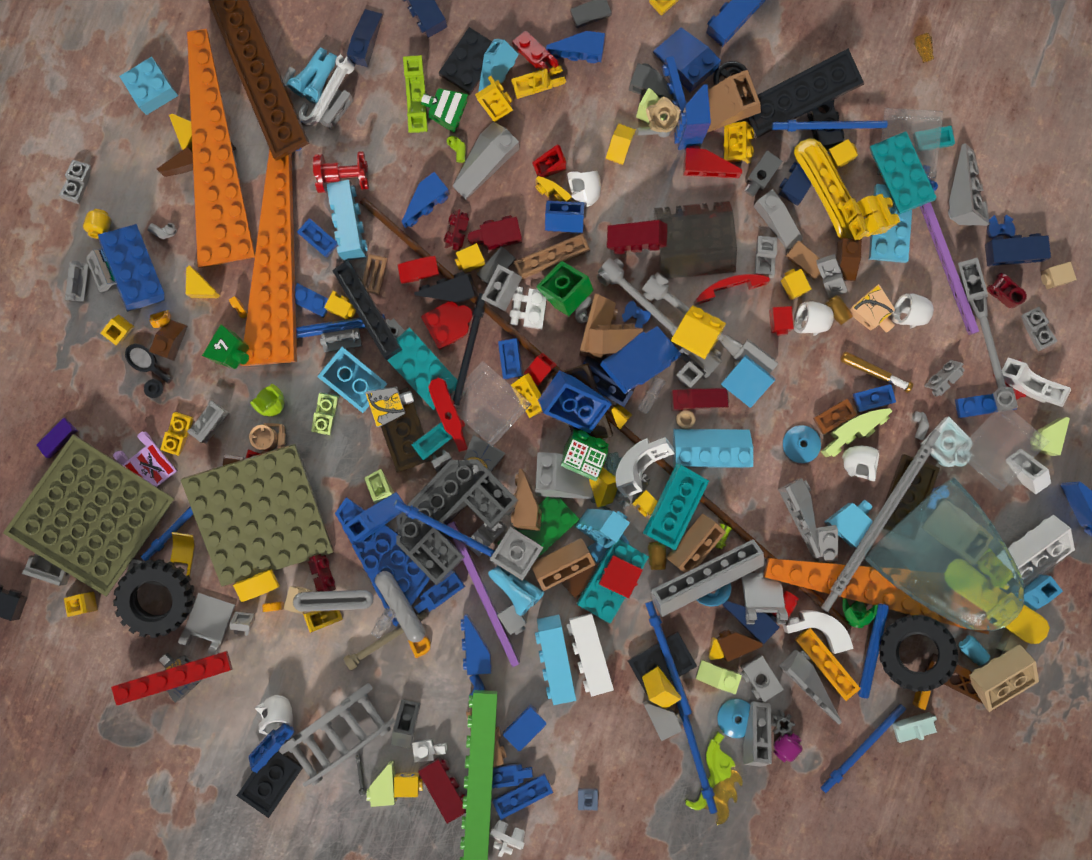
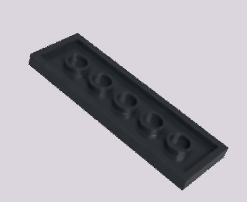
[748,48,864,138]

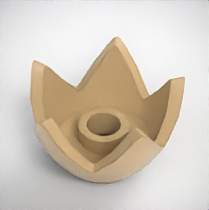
[646,97,680,132]

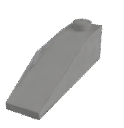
[453,122,520,200]
[778,478,820,558]
[779,650,842,724]

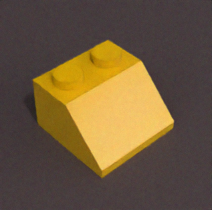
[671,305,726,359]

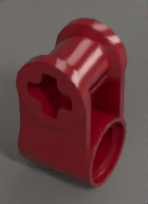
[986,273,1027,308]

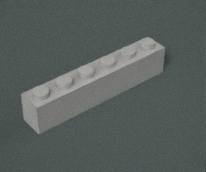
[651,539,764,617]

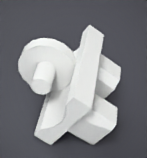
[489,820,525,857]

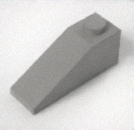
[754,189,803,251]
[743,702,772,767]

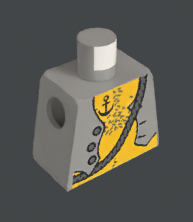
[365,387,414,428]

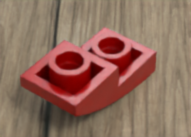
[397,256,439,284]

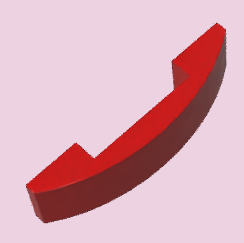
[694,274,770,305]

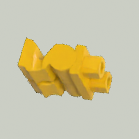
[841,194,900,240]

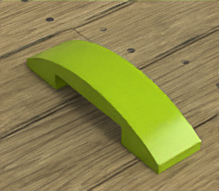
[403,55,428,133]

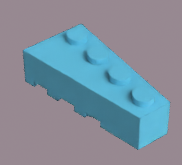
[575,508,630,549]
[535,614,576,705]

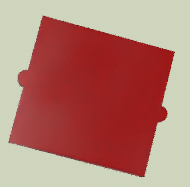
[598,555,643,599]

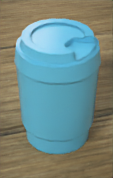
[959,635,990,666]

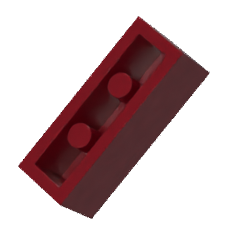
[607,220,667,254]
[418,756,466,824]

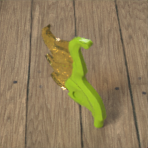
[685,732,743,825]

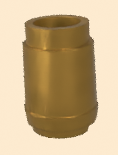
[825,295,853,325]
[648,542,667,570]

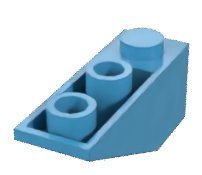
[1013,575,1063,611]

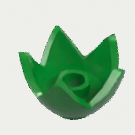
[843,598,878,628]

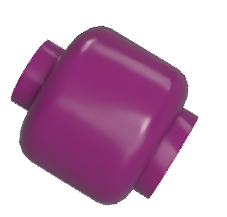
[773,733,803,762]

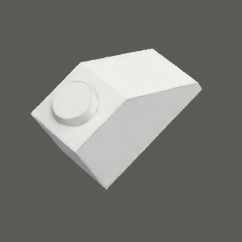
[1005,449,1051,494]

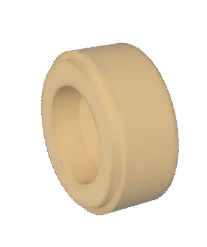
[676,410,696,429]

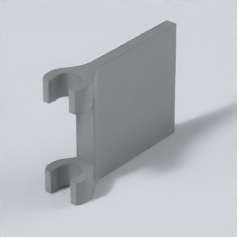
[742,573,788,624]
[178,593,235,655]

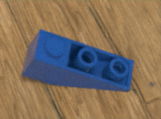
[546,31,605,63]
[401,172,450,229]
[344,492,405,542]
[461,614,492,675]

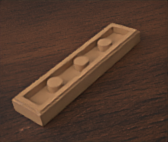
[513,233,590,280]

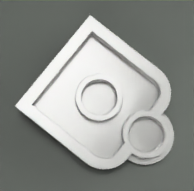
[921,417,972,467]

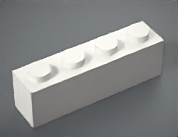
[567,613,614,697]

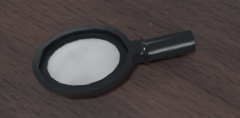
[125,344,173,384]

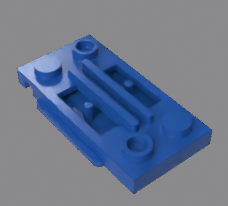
[600,326,682,394]

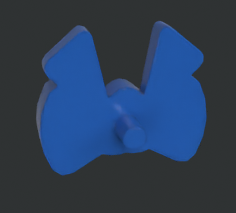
[987,215,1016,238]
[622,301,651,328]

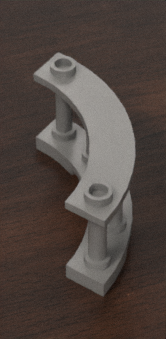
[279,683,395,787]

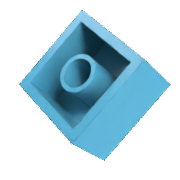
[119,56,178,115]

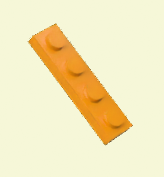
[794,628,861,701]

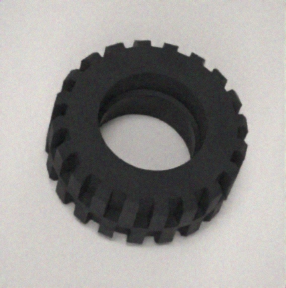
[113,559,195,638]
[879,615,958,692]

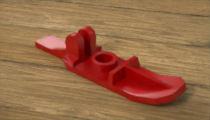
[428,378,468,452]

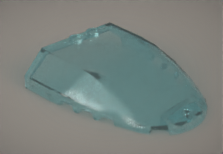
[865,477,1025,632]

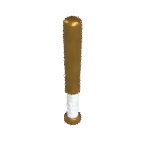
[840,352,914,393]

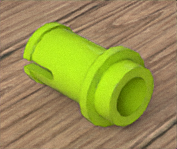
[715,524,732,550]

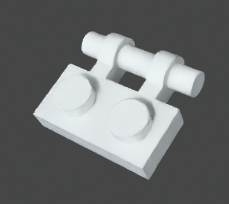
[510,287,547,329]

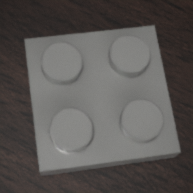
[490,527,543,581]

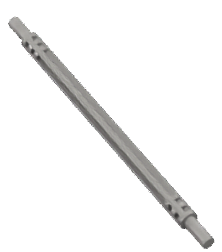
[821,430,941,612]

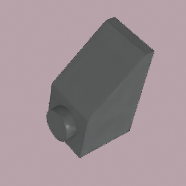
[391,699,421,749]

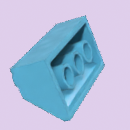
[673,429,753,468]

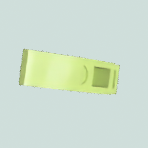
[821,408,892,457]

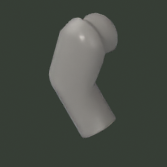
[147,223,177,239]
[575,297,593,323]
[912,411,929,440]

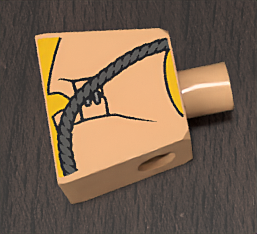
[849,284,895,333]

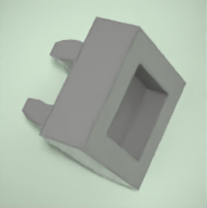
[431,450,453,472]
[230,612,255,636]

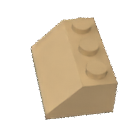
[970,644,1039,712]

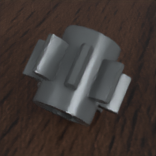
[771,711,795,737]

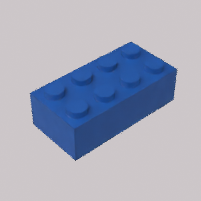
[98,224,165,312]

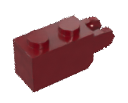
[467,215,522,251]

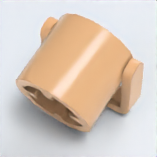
[249,423,286,454]

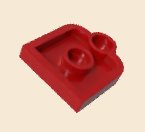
[421,302,473,350]

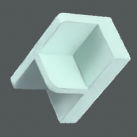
[892,712,937,743]

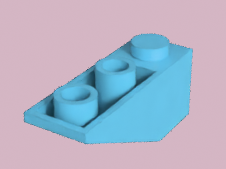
[478,39,519,92]

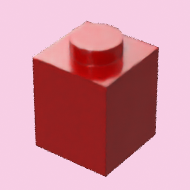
[769,306,794,336]
[524,353,557,385]

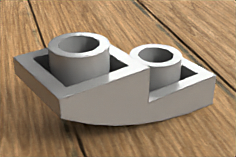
[59,160,91,204]
[1021,307,1057,352]

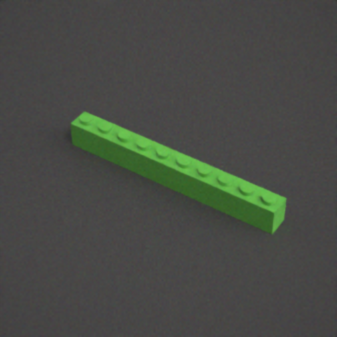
[460,690,498,860]

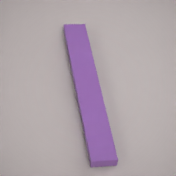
[920,202,979,335]
[448,522,520,667]

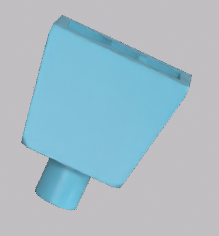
[824,500,873,547]

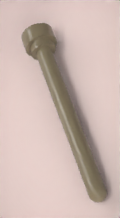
[343,611,427,671]

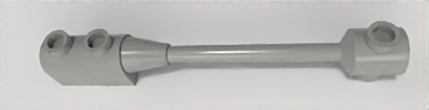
[597,258,722,380]
[958,258,1018,412]
[642,272,778,374]

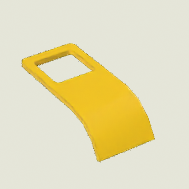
[170,532,195,576]

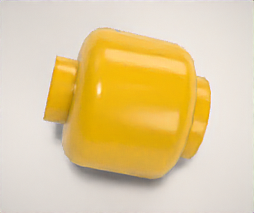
[83,209,112,239]

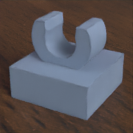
[578,788,598,811]

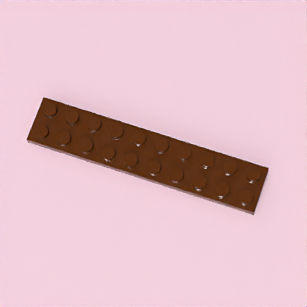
[208,0,310,161]

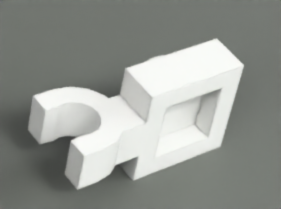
[412,739,448,763]

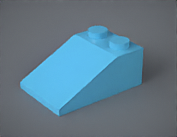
[317,346,387,413]

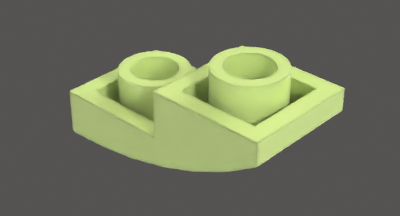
[311,392,339,435]

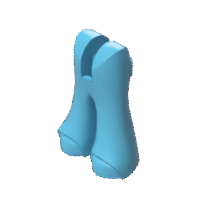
[286,47,337,104]
[488,565,545,616]

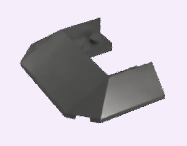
[396,459,519,585]

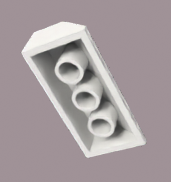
[1002,515,1075,595]

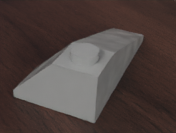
[948,143,989,226]

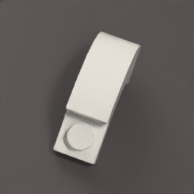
[1002,357,1071,407]
[616,437,675,497]
[782,610,853,654]

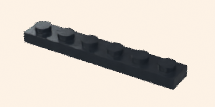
[332,260,403,360]

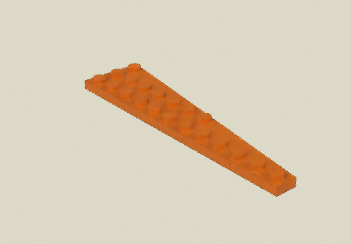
[187,29,255,268]
[240,149,297,366]

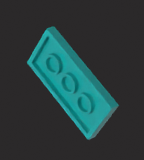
[870,131,937,215]
[387,327,458,410]
[643,464,709,550]
[576,539,649,624]

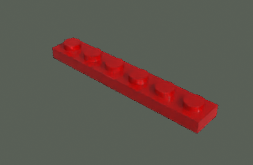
[111,651,233,706]

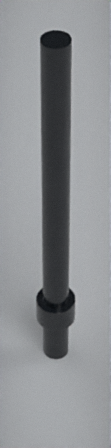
[453,293,485,406]

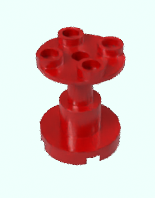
[313,151,369,193]

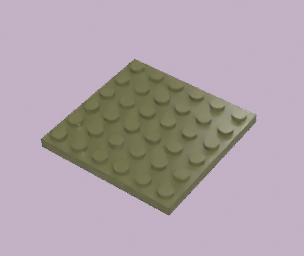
[3,435,175,597]
[181,444,333,587]

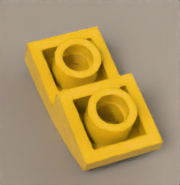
[535,176,572,202]
[160,412,194,456]
[233,569,280,602]

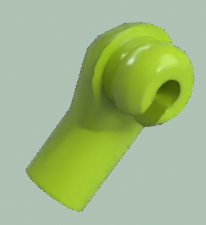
[446,136,466,163]

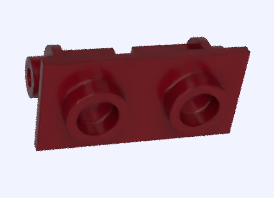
[444,209,469,251]
[308,554,336,592]

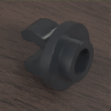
[144,379,164,398]

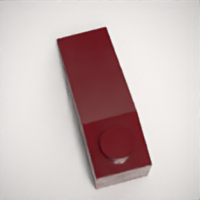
[670,388,729,411]

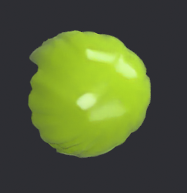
[250,383,285,417]

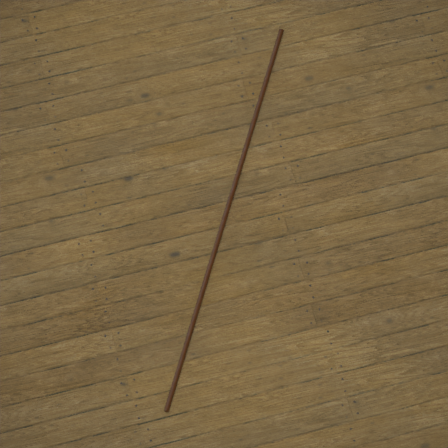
[360,197,851,630]

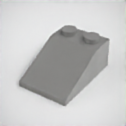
[535,452,593,499]

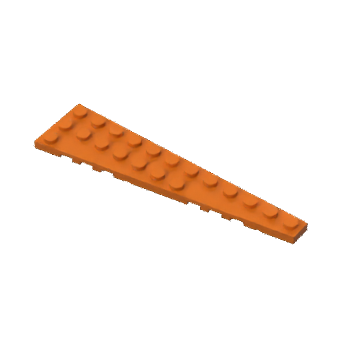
[763,558,992,635]

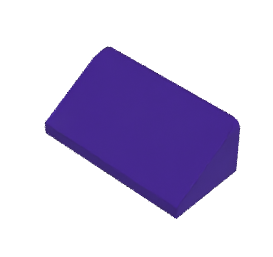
[37,418,78,458]

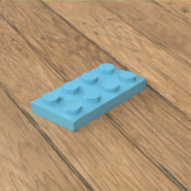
[869,184,912,263]

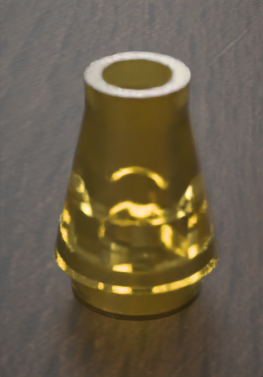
[913,32,934,63]

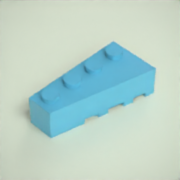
[326,180,368,262]

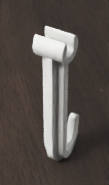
[299,54,355,125]

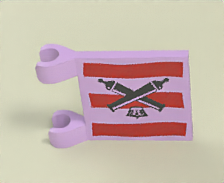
[113,432,177,487]

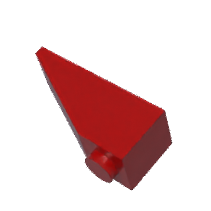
[683,146,742,178]

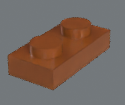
[813,399,857,434]

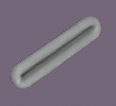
[375,571,425,642]
[293,590,373,612]

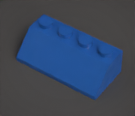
[674,84,711,150]

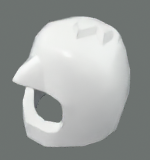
[567,171,602,207]
[892,294,934,329]
[793,301,834,336]
[842,445,879,481]
[255,695,293,735]

